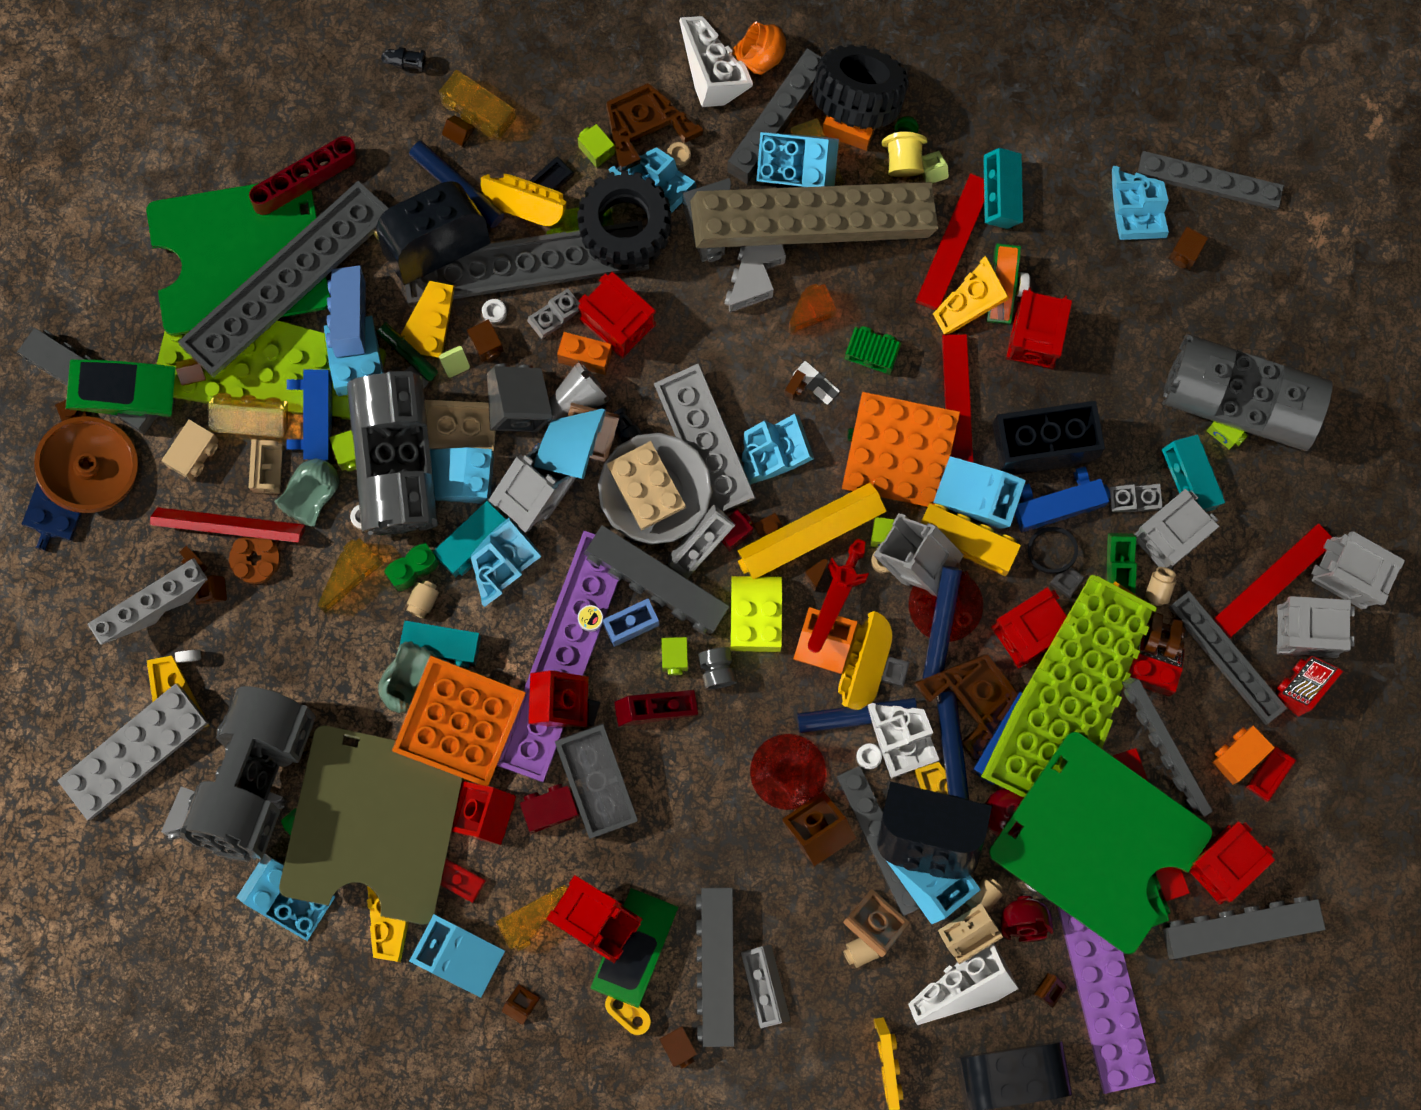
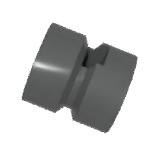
[698,647,737,690]

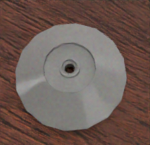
[598,433,712,545]

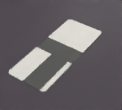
[793,361,840,404]

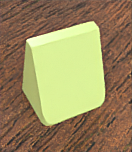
[922,151,949,183]
[439,346,470,378]

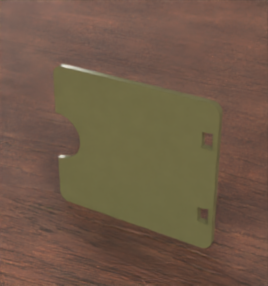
[279,725,462,925]

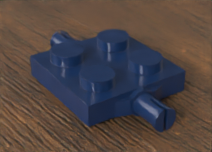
[22,482,82,551]

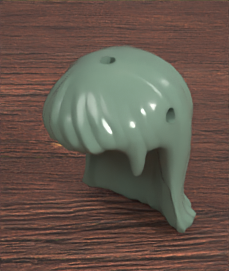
[274,458,339,526]
[378,641,438,714]

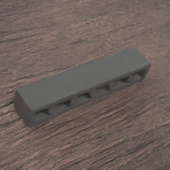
[727,48,821,184]
[17,328,158,435]
[584,525,729,635]
[696,888,734,1047]
[1162,896,1326,960]

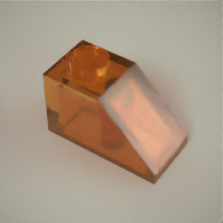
[788,284,836,334]

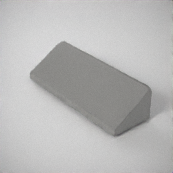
[667,505,735,579]
[741,945,790,1028]

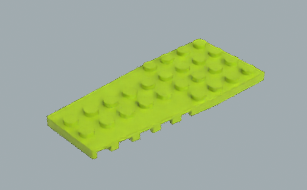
[157,320,386,420]
[981,575,1157,797]

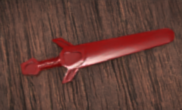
[808,538,869,653]

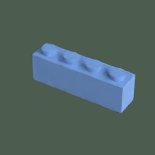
[326,265,366,357]

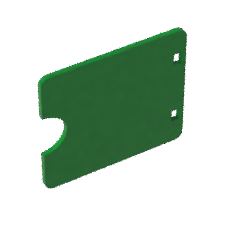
[146,176,330,336]
[989,732,1212,954]

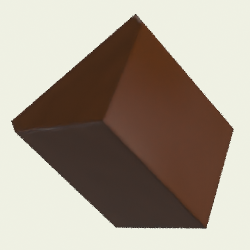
[442,115,475,147]
[176,358,206,386]
[1033,973,1067,1008]

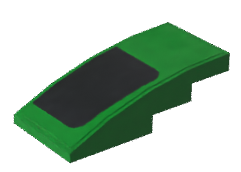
[65,359,176,417]
[590,888,679,1008]

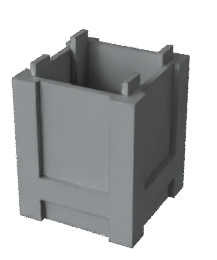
[489,443,576,533]
[1134,489,1219,569]
[873,513,964,597]
[1311,531,1405,609]
[1277,596,1355,658]

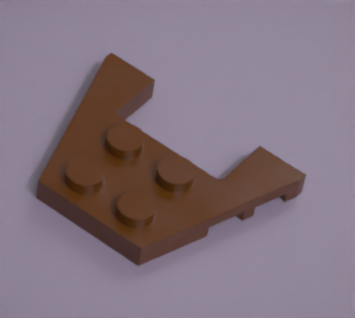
[606,83,703,171]
[914,654,1018,761]

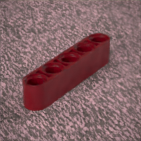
[249,136,357,215]

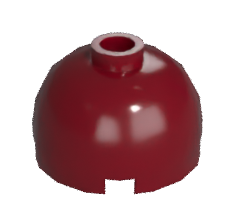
[985,788,1024,838]
[1001,896,1053,942]

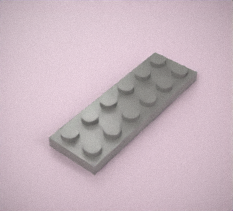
[654,364,756,512]
[57,683,209,821]

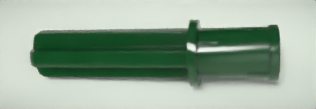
[375,321,438,382]

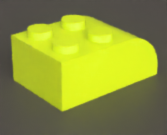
[730,576,782,652]

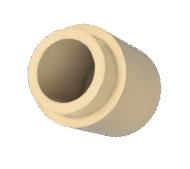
[1145,567,1177,606]
[406,580,439,619]
[965,878,1003,912]
[843,938,879,968]

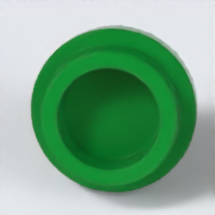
[895,116,919,133]

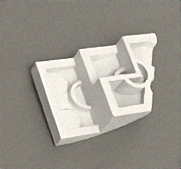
[868,703,940,779]

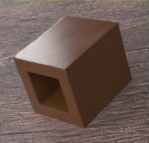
[1168,227,1208,270]
[467,319,504,362]
[659,1026,697,1069]

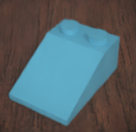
[324,316,384,396]
[430,447,494,504]

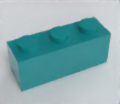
[984,147,1023,229]
[1162,434,1225,512]
[433,501,506,578]
[399,620,481,669]

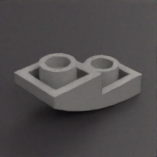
[527,289,580,339]
[1110,484,1163,512]

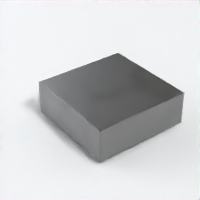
[1050,563,1085,599]
[881,656,910,687]

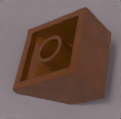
[782,791,857,867]

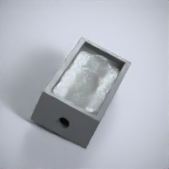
[555,723,638,839]

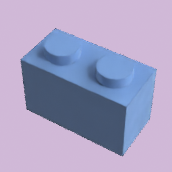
[602,599,659,647]

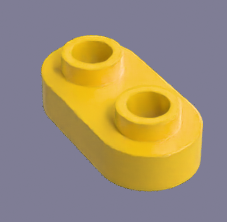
[605,996,651,1035]

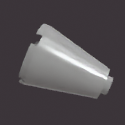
[547,362,611,425]

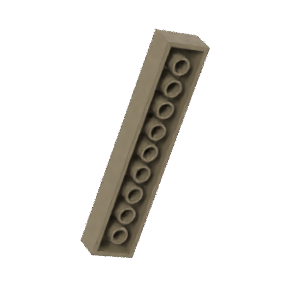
[690,182,938,248]

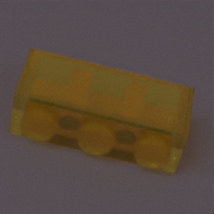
[439,69,516,140]
[208,393,288,438]

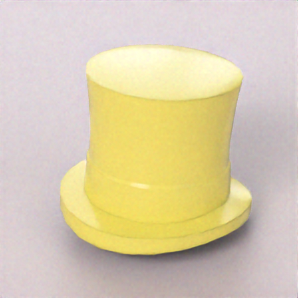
[882,132,927,177]

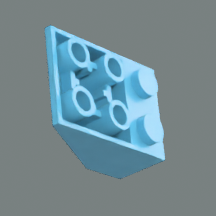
[756,132,839,187]
[933,456,1026,529]
[236,854,335,941]
[887,861,981,924]
[409,914,505,998]

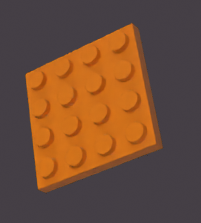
[842,392,960,507]
[392,655,526,786]

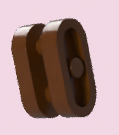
[1144,612,1186,659]

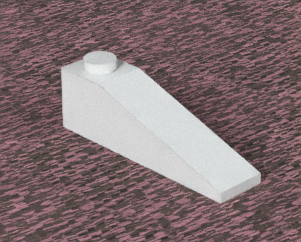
[679,16,753,107]
[908,943,1018,1025]

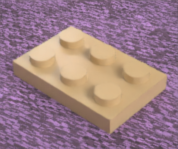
[425,400,496,453]
[607,441,686,531]

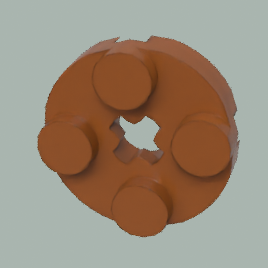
[229,536,281,585]

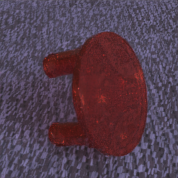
[908,569,983,642]
[750,734,826,810]

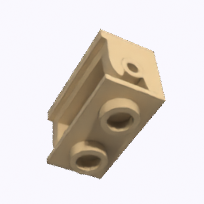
[161,420,219,481]
[938,903,1003,965]

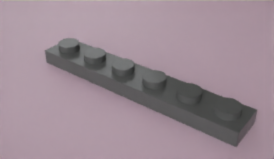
[1137,151,1284,211]
[1168,591,1287,725]
[1122,677,1213,817]
[836,766,920,916]

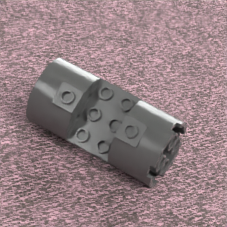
[1162,334,1333,451]
[347,371,438,535]
[180,686,316,862]

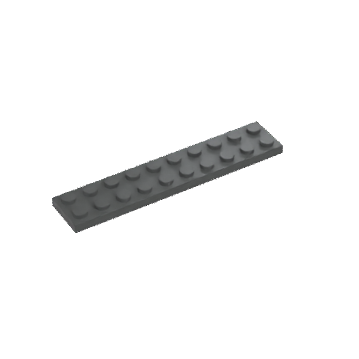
[178,181,389,378]
[405,220,649,306]

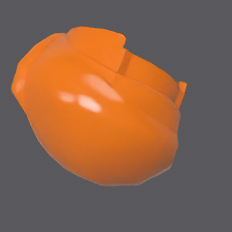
[733,22,786,75]

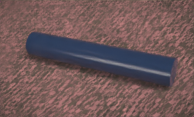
[409,141,504,228]
[922,566,962,679]
[936,692,970,800]
[797,698,917,733]

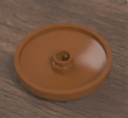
[34,416,138,513]

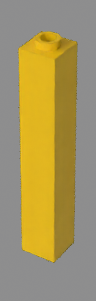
[737,483,886,579]

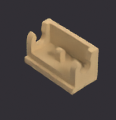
[249,439,283,494]

